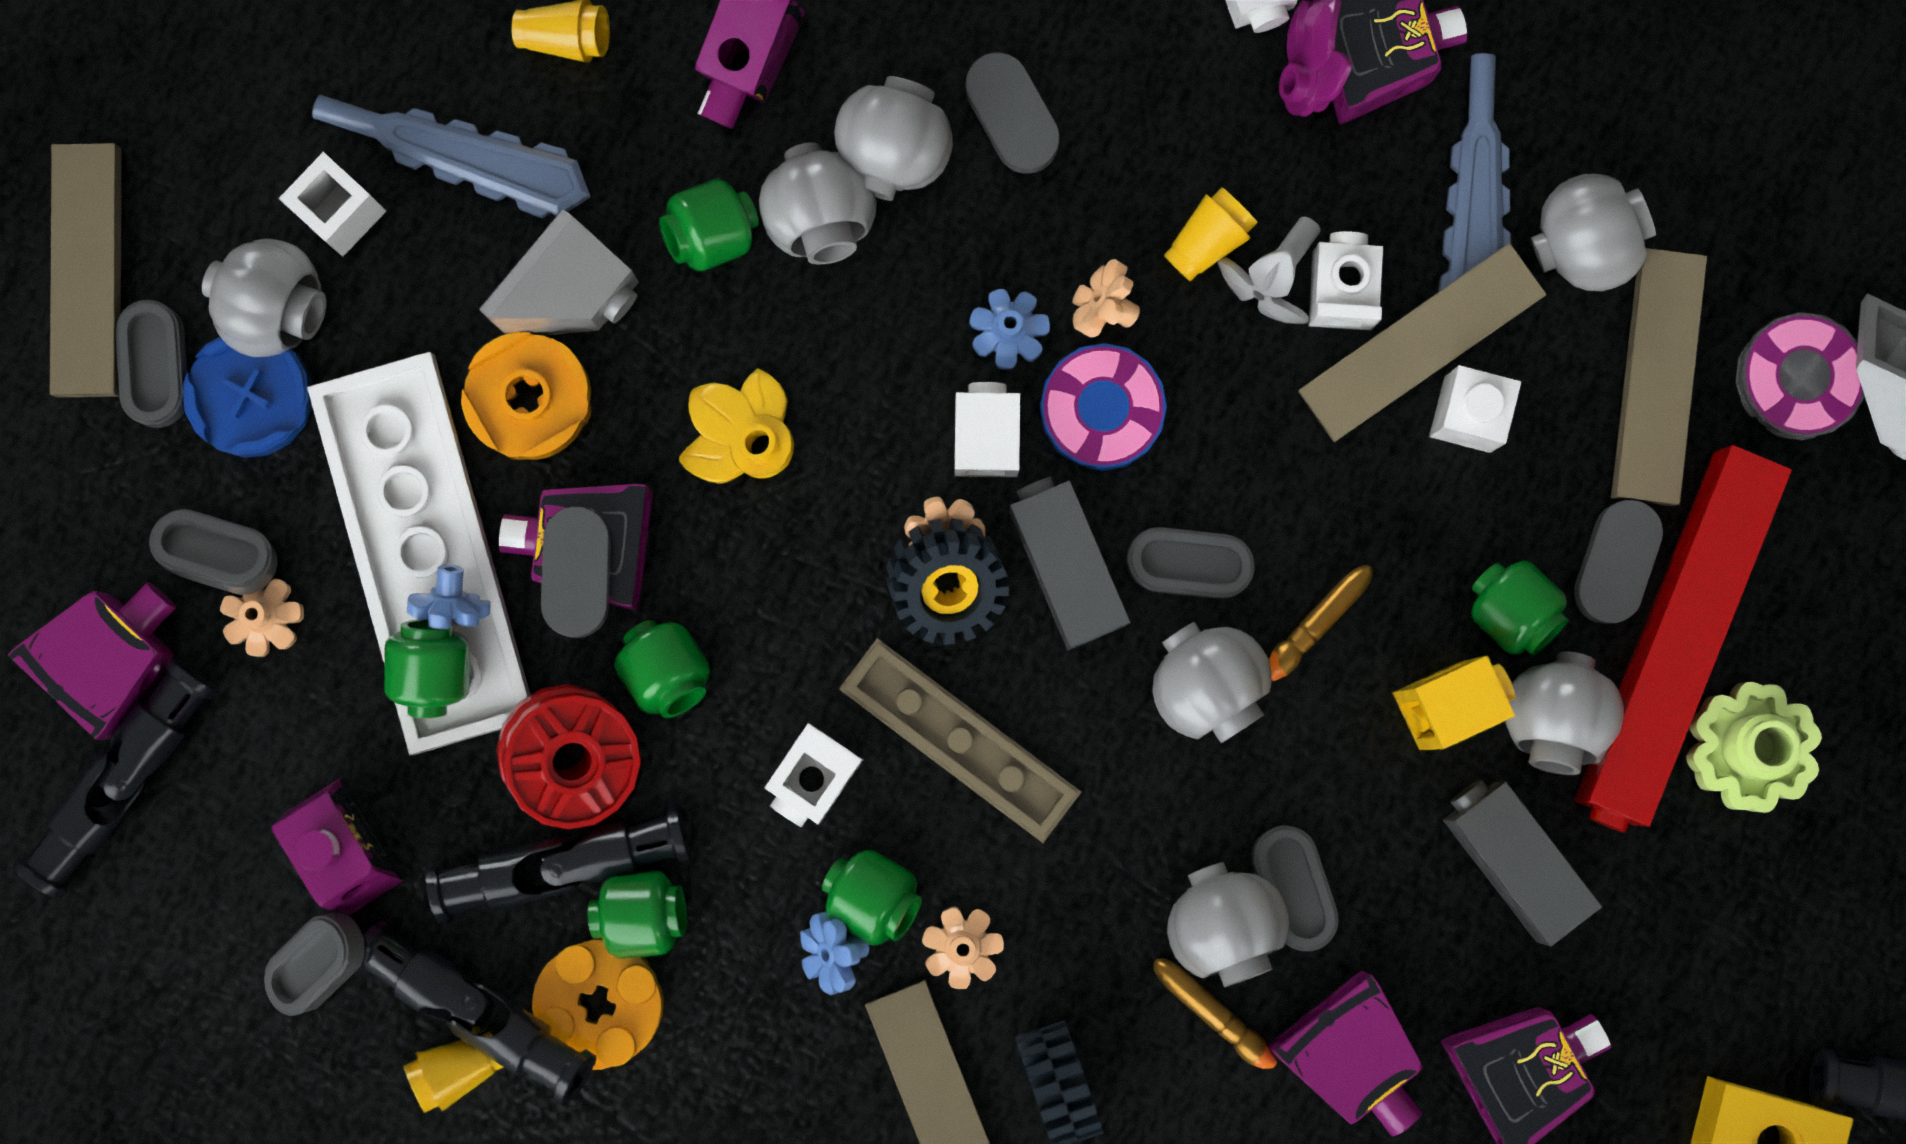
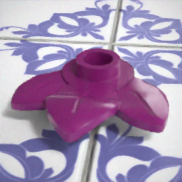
[1279,0,1353,117]

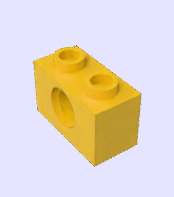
[1393,656,1516,750]
[1690,1076,1853,1144]

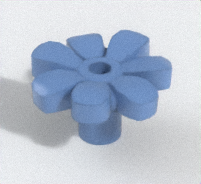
[970,289,1050,370]
[407,565,490,629]
[800,912,869,995]

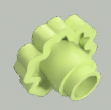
[1686,682,1822,813]

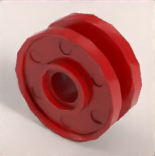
[496,684,640,829]

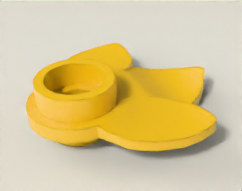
[679,369,794,484]

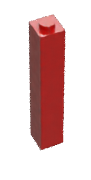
[1574,445,1792,833]

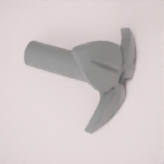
[1218,217,1320,324]

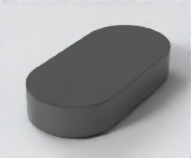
[966,53,1059,174]
[115,300,188,428]
[1574,500,1663,624]
[541,507,611,638]
[149,509,278,595]
[1126,527,1255,599]
[1251,825,1338,951]
[264,912,365,1016]

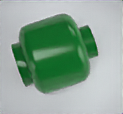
[659,178,759,272]
[1471,560,1569,656]
[384,619,469,718]
[614,620,710,718]
[822,849,922,946]
[588,871,687,959]

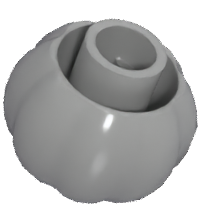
[834,76,953,201]
[759,142,877,265]
[1530,174,1656,292]
[202,239,327,357]
[1153,622,1271,743]
[1505,652,1624,775]
[1167,862,1289,987]

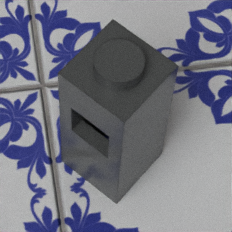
[1009,477,1130,650]
[1443,779,1602,946]

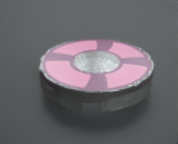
[1736,312,1865,440]

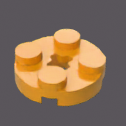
[461,332,591,460]
[532,938,664,1070]

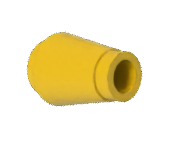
[512,0,610,63]
[1164,187,1257,282]
[403,1031,503,1113]

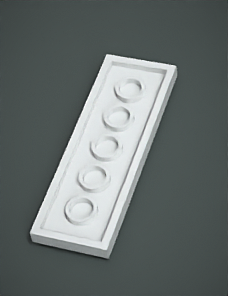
[307,352,530,755]

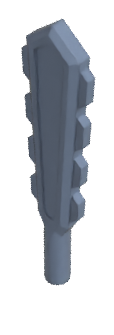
[1439,53,1511,292]
[312,95,591,218]

